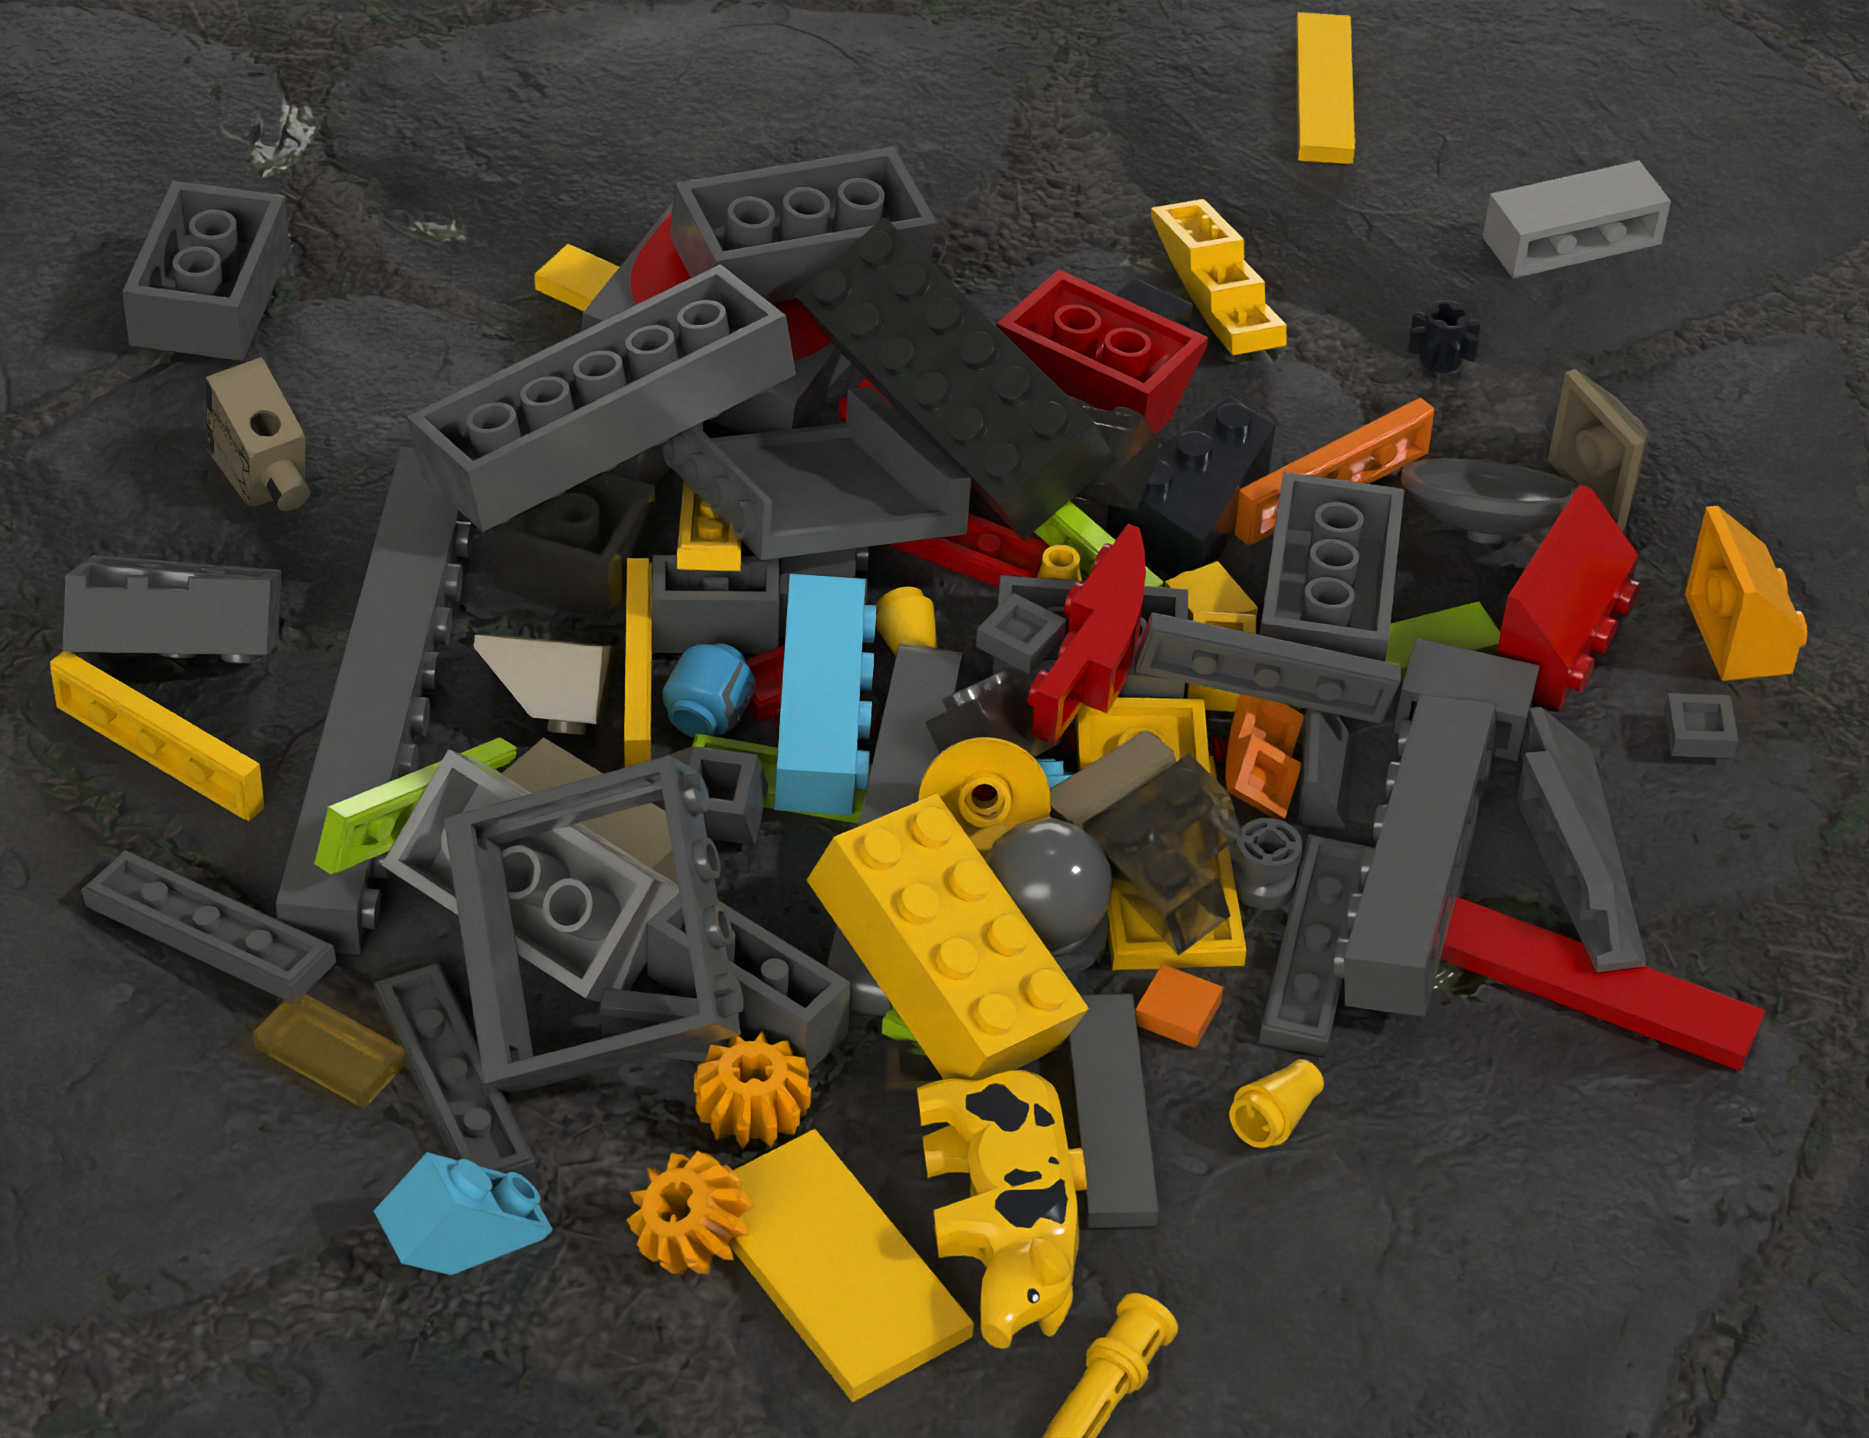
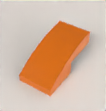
[1226,694,1305,820]

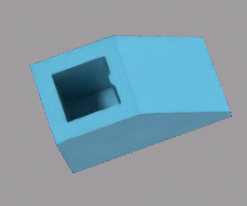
[374,1152,553,1275]

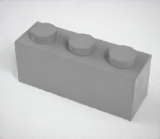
[1483,160,1671,278]

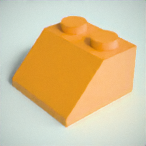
[1685,506,1807,681]

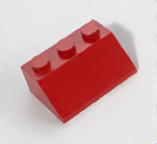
[996,270,1208,450]
[1496,484,1641,712]

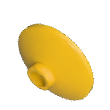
[918,737,1051,860]

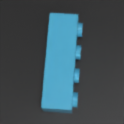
[774,574,876,815]

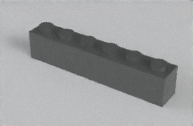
[1334,694,1496,1017]

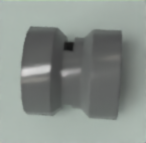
[1232,818,1302,910]

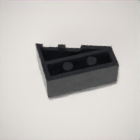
[1106,396,1276,578]

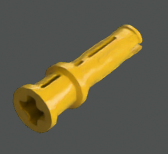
[1042,1293,1178,1438]

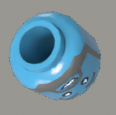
[662,643,756,738]

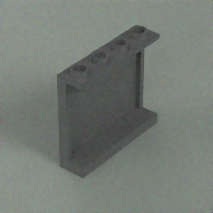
[662,386,971,560]

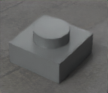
[976,593,1066,674]
[1664,693,1739,758]

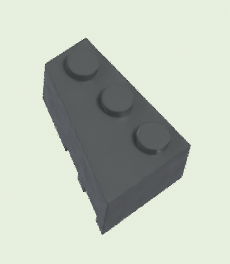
[63,555,281,663]

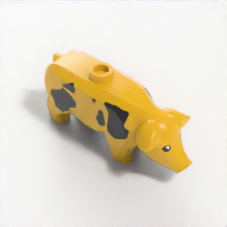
[917,1070,1087,1349]

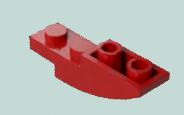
[1028,524,1146,745]

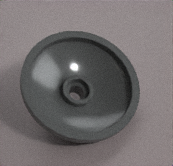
[1401,458,1578,544]

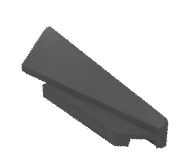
[1516,707,1647,973]

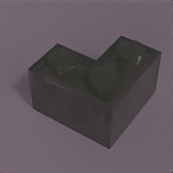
[1085,753,1242,956]

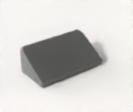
[1298,708,1351,829]

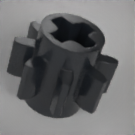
[1408,301,1481,373]

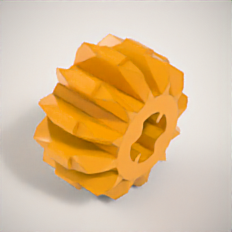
[694,1030,811,1150]
[626,1151,753,1276]

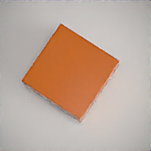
[1135,964,1224,1049]

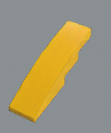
[1151,199,1286,355]

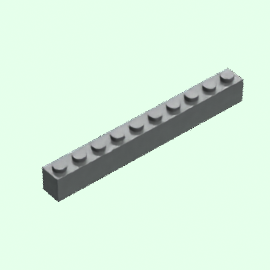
[276,447,474,955]

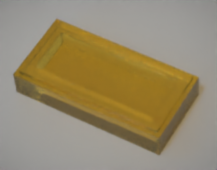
[253,994,406,1109]

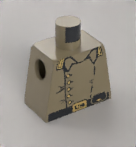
[206,357,310,511]

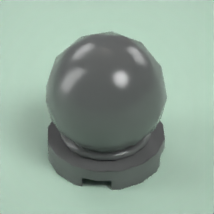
[985,816,1113,984]

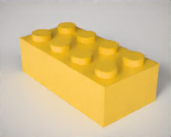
[807,793,1089,1081]

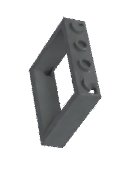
[444,755,744,1093]

